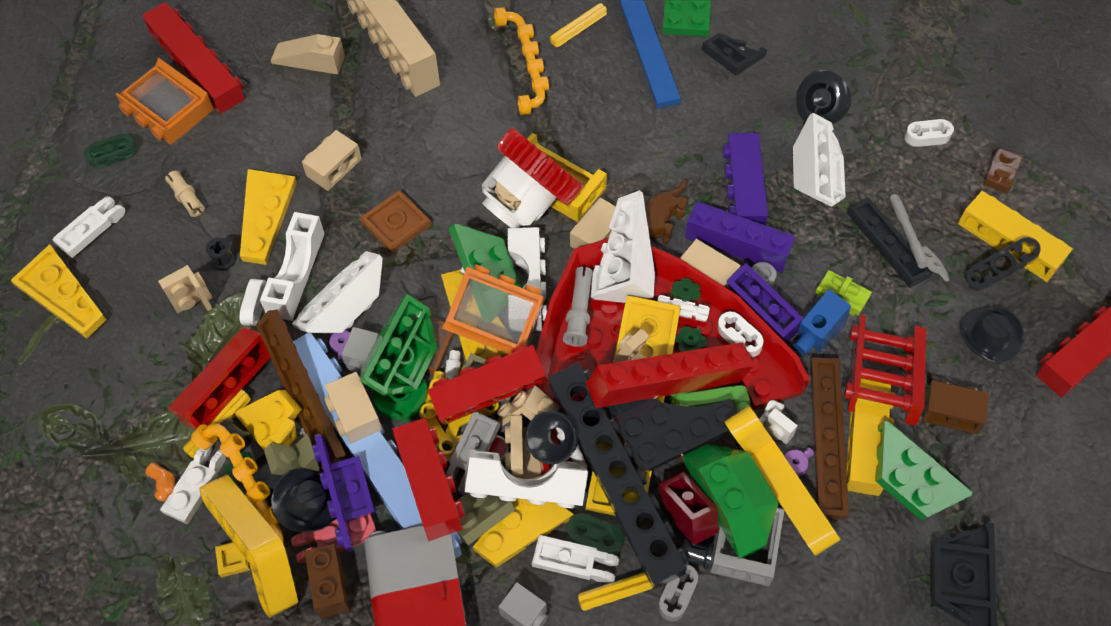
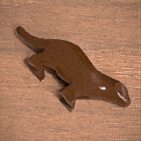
[645,179,688,245]

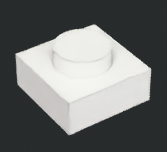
[764,408,797,444]

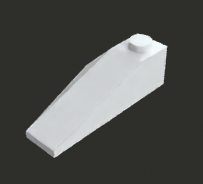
[591,190,655,303]

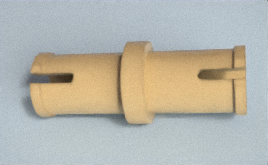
[165,171,205,217]

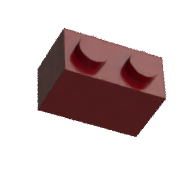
[659,472,719,545]

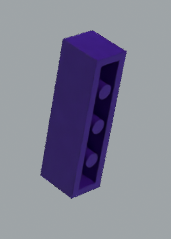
[722,133,768,226]
[685,201,795,273]

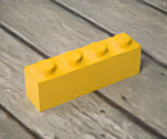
[958,191,1073,282]
[846,379,895,496]

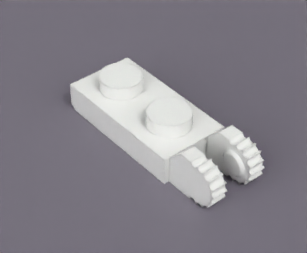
[53,196,125,258]
[160,446,226,524]
[532,535,619,584]

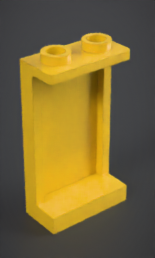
[527,133,607,222]

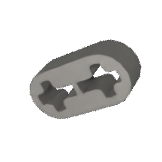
[658,564,698,621]

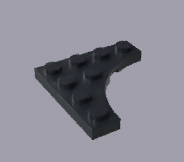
[590,372,738,475]

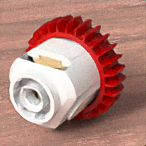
[482,128,583,229]

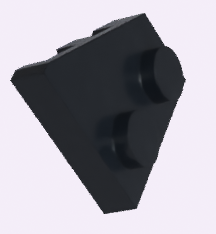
[701,33,767,76]

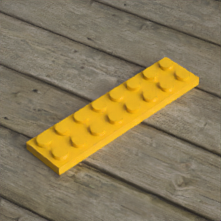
[585,296,681,521]

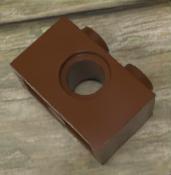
[304,544,350,619]

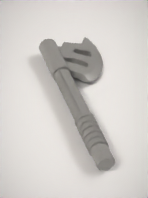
[890,194,950,281]

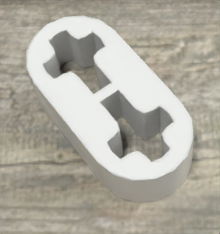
[905,119,954,147]
[240,279,267,326]
[718,312,763,357]

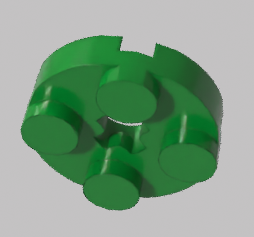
[372,378,428,422]

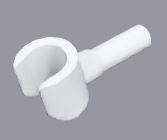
[759,400,784,424]

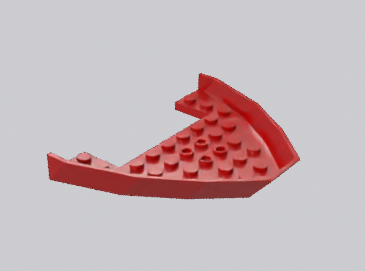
[536,238,810,475]

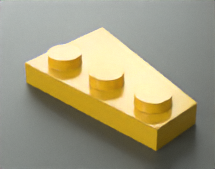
[473,498,574,568]

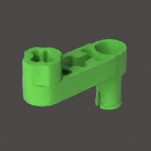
[668,386,751,412]

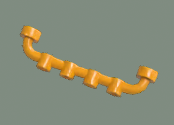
[494,7,549,115]
[191,424,283,543]

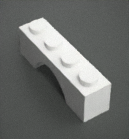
[260,212,325,321]
[508,227,547,332]
[465,450,588,508]

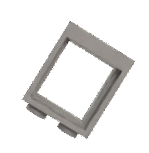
[710,508,784,586]

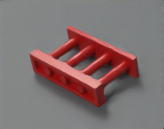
[844,315,926,426]

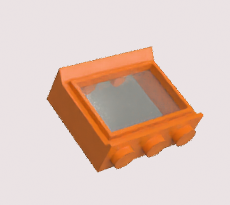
[116,57,214,145]
[442,265,545,355]

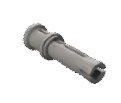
[563,267,593,347]

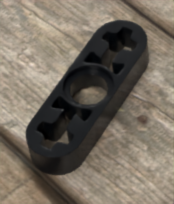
[966,237,1041,290]

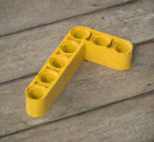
[724,405,841,556]
[199,475,298,618]

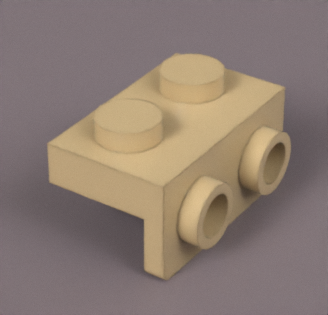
[505,415,541,479]

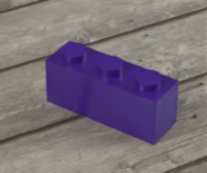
[726,263,804,344]

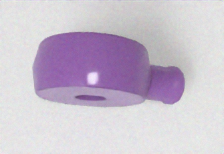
[329,330,350,363]
[784,448,814,477]

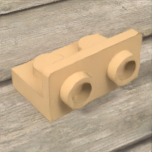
[158,265,213,314]

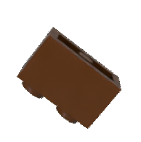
[921,380,989,435]

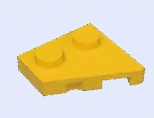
[235,390,301,449]

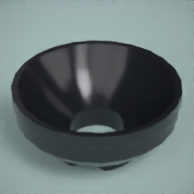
[526,411,578,465]

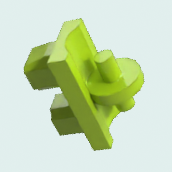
[815,270,872,316]

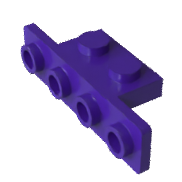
[312,434,376,552]

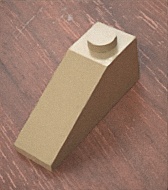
[271,34,345,74]

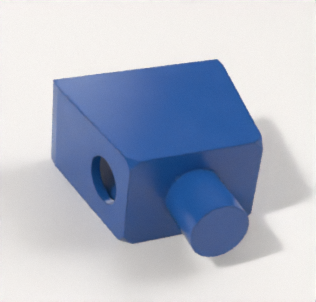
[793,289,851,355]

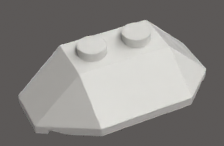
[793,113,845,207]
[292,251,383,333]

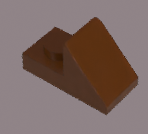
[983,146,1024,193]

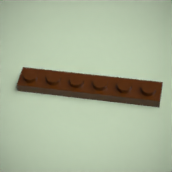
[256,309,345,471]
[810,357,849,520]

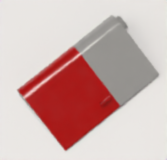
[364,525,466,626]

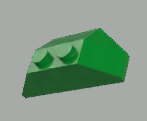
[360,294,437,396]
[682,444,779,559]

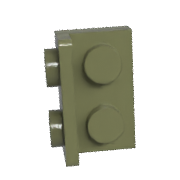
[457,492,515,545]

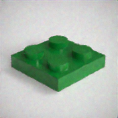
[662,0,711,37]

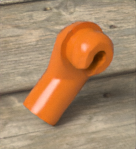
[145,463,175,502]

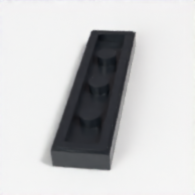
[847,198,933,288]

